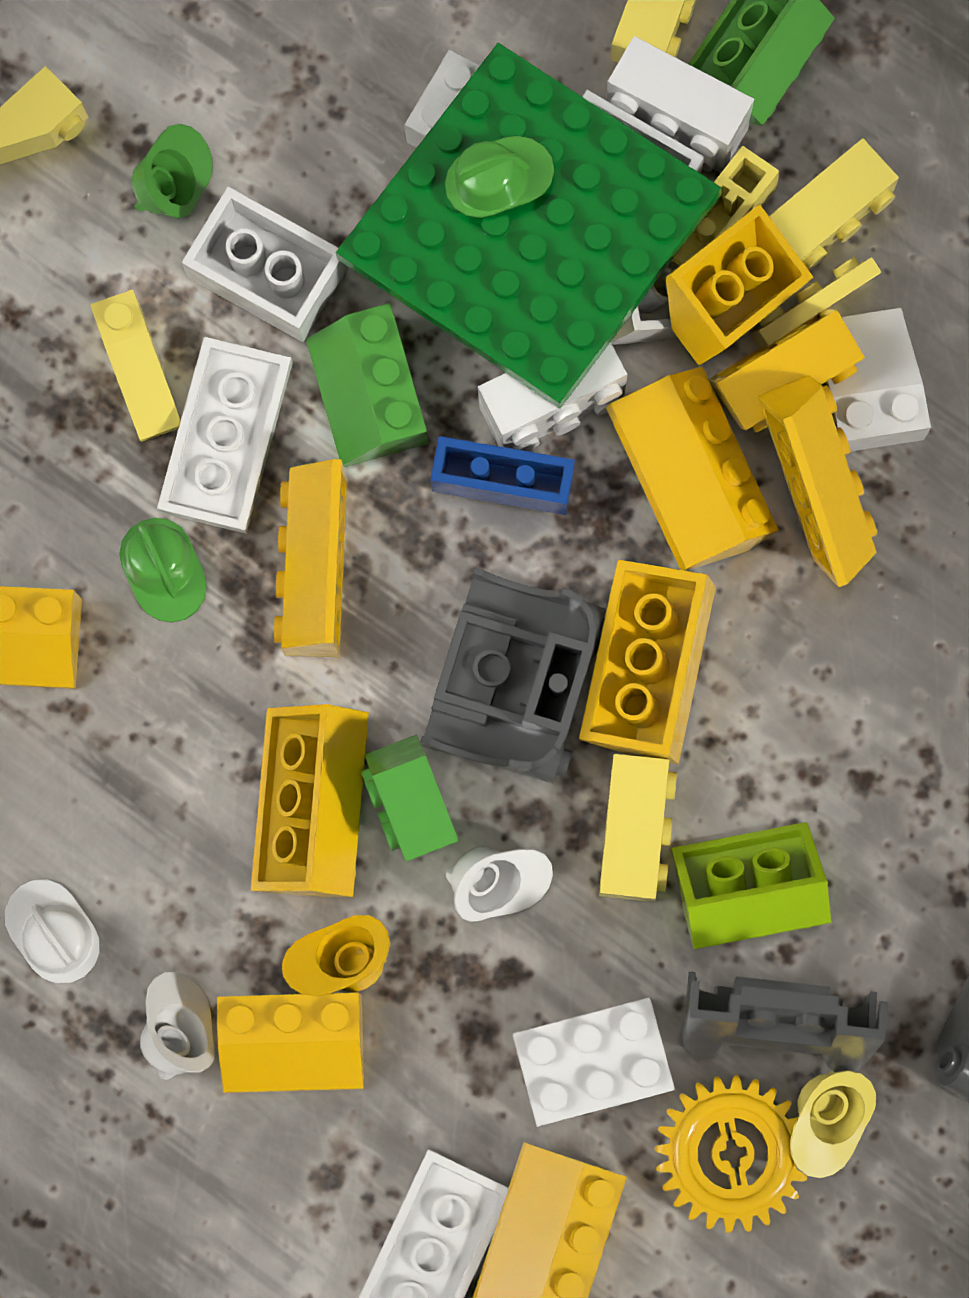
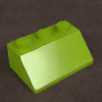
[671,822,832,949]

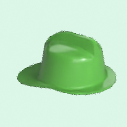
[131,124,213,219]
[445,136,554,218]
[119,518,207,623]

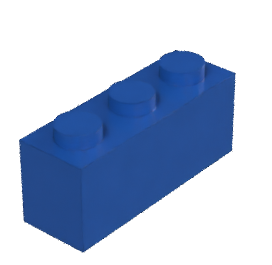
[430,436,575,515]

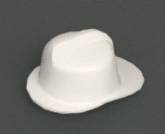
[446,846,553,922]
[5,879,100,984]
[140,972,215,1080]

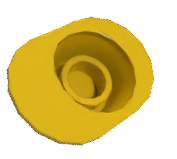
[282,915,390,996]

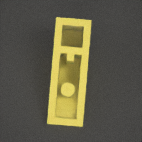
[0,66,88,164]
[672,146,779,266]
[90,289,181,442]

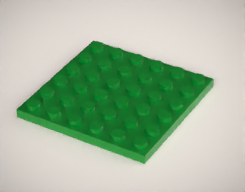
[335,43,722,409]

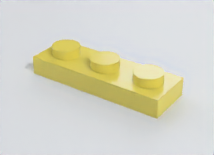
[750,256,881,348]

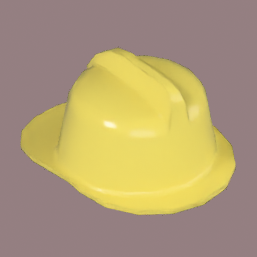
[790,1070,876,1178]

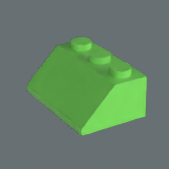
[688,0,835,126]
[306,303,429,467]

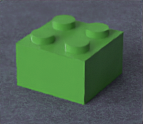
[361,734,459,862]

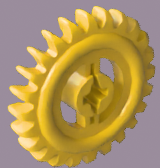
[654,1075,807,1233]

